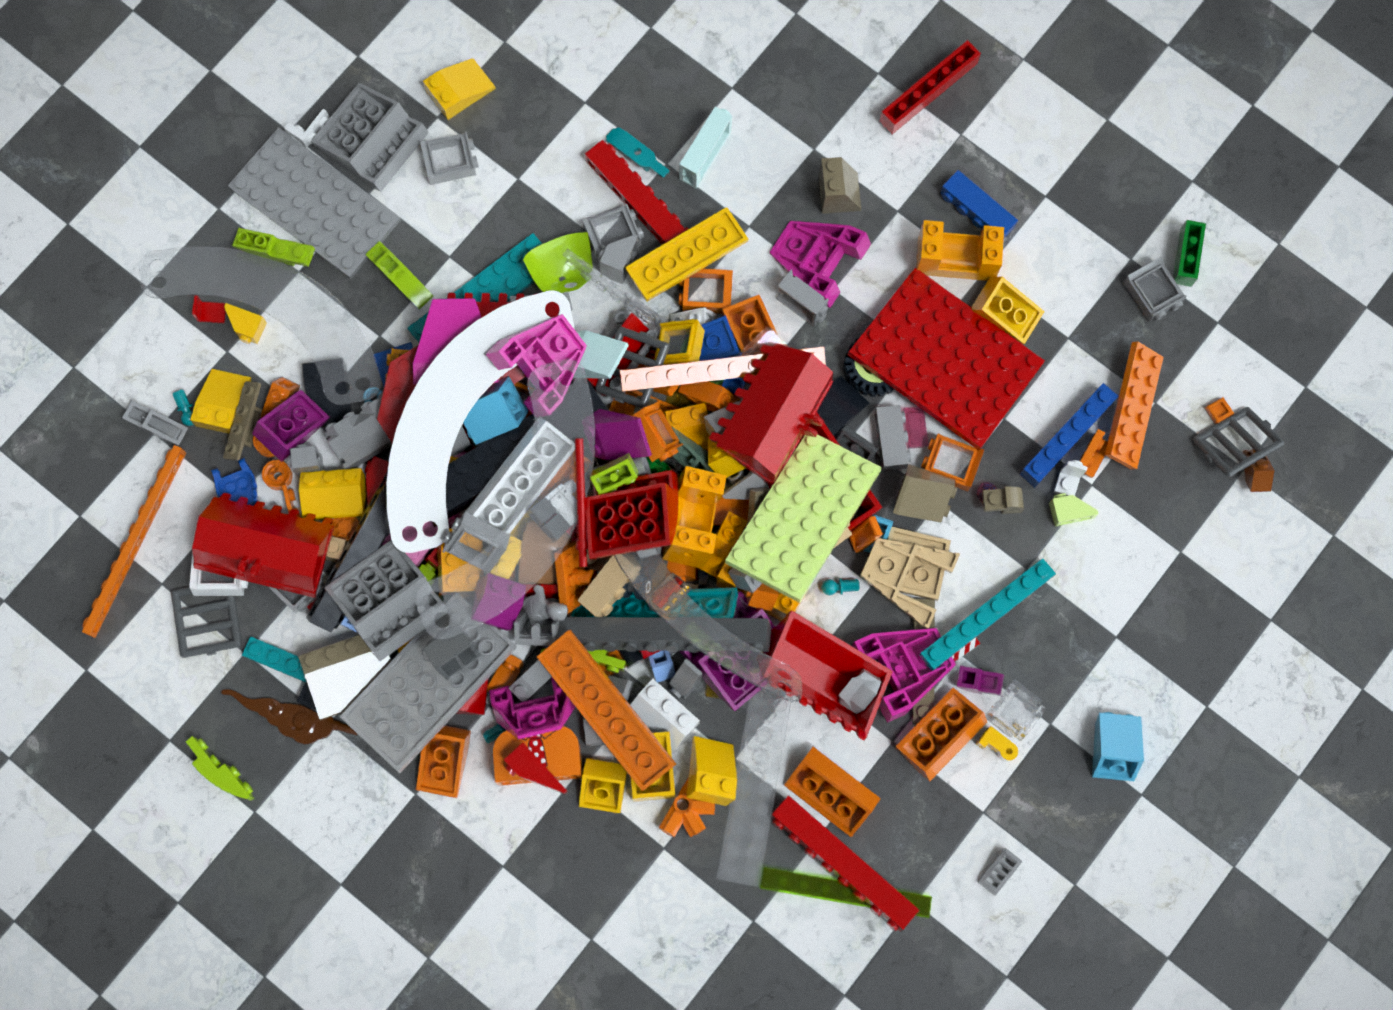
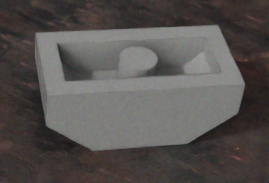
[838,669,881,714]

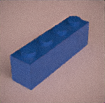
[940,170,1018,239]

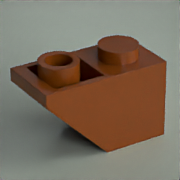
[1243,449,1275,492]

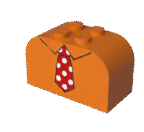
[493,726,583,786]

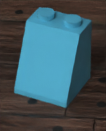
[463,376,528,445]
[1092,712,1144,782]

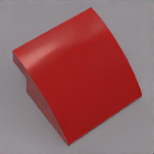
[585,470,678,559]

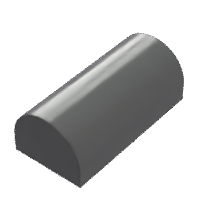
[836,426,879,462]

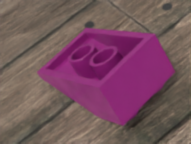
[253,390,330,462]
[581,409,652,460]

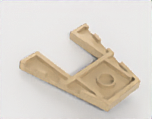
[860,538,960,629]

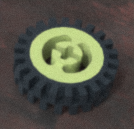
[843,337,894,397]

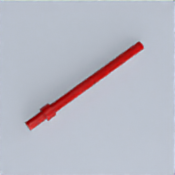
[575,439,588,567]

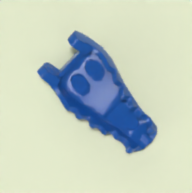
[211,458,258,506]

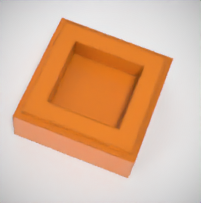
[1205,397,1234,424]

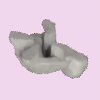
[522,585,568,622]

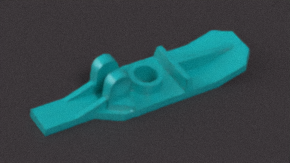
[606,127,670,178]

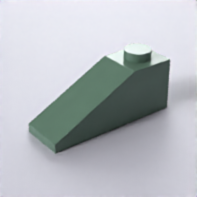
[671,426,715,473]

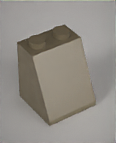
[818,157,861,214]
[893,464,958,523]

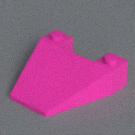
[770,221,871,308]
[413,298,498,384]
[486,314,587,418]
[852,628,956,723]
[489,677,576,739]

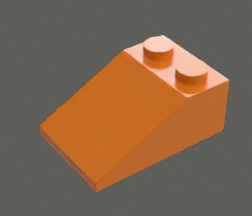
[416,726,471,798]

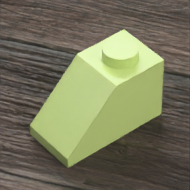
[1049,493,1098,527]

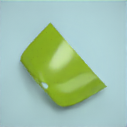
[523,232,593,293]

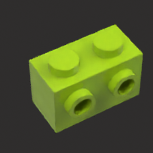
[590,453,639,495]

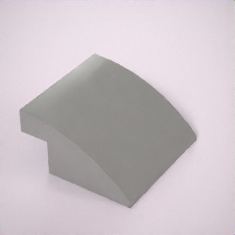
[311,83,429,192]
[325,540,449,662]

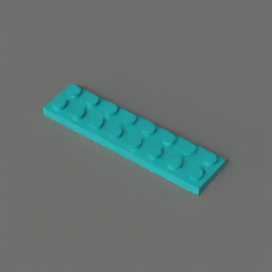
[407,233,542,343]
[571,588,738,618]

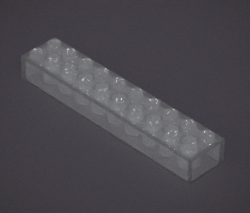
[716,684,793,888]

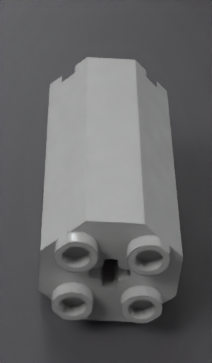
[324,392,392,469]

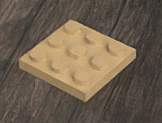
[887,527,951,601]

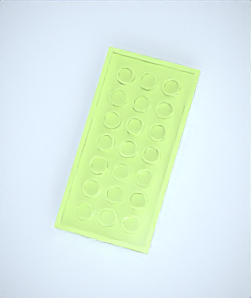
[725,435,882,603]

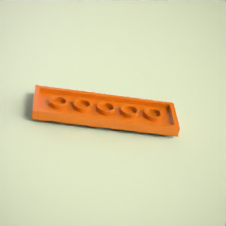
[1105,341,1163,470]

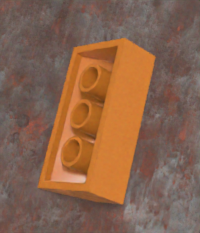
[895,687,987,781]
[784,747,881,837]

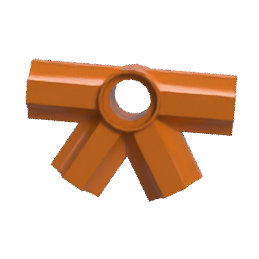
[658,776,715,838]

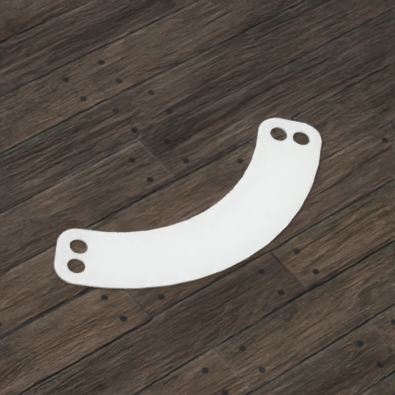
[386,291,574,553]

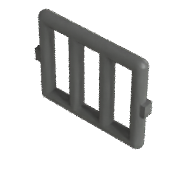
[595,327,670,409]
[1192,407,1284,477]
[171,579,242,658]

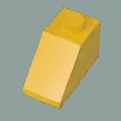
[224,303,267,344]

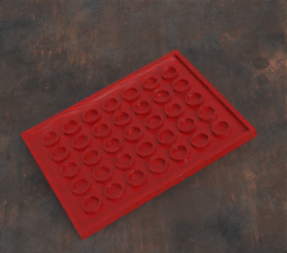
[847,267,1045,450]

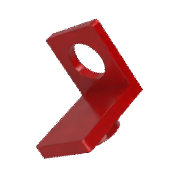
[192,295,226,324]

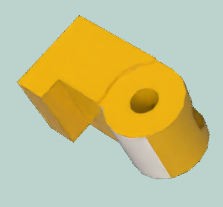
[976,726,1018,762]

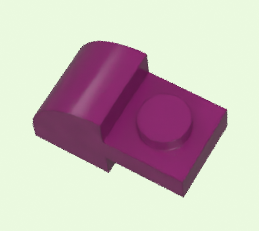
[957,666,1004,696]

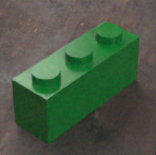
[1173,220,1206,287]

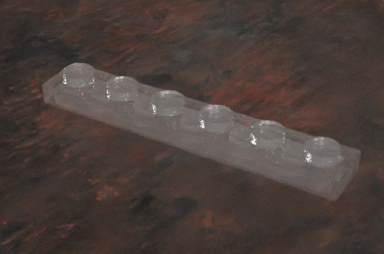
[563,249,662,327]

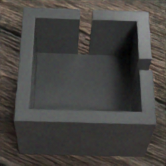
[423,624,481,680]

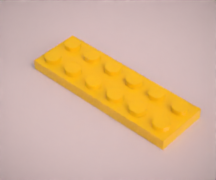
[625,207,748,302]

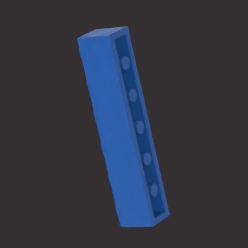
[1020,383,1118,488]

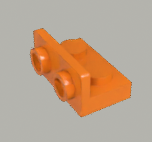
[1079,429,1108,478]

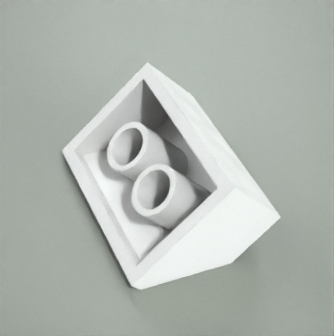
[630,679,700,753]

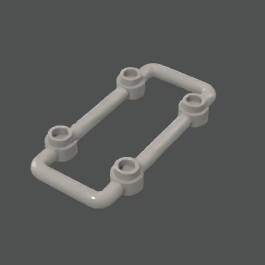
[573,303,667,405]

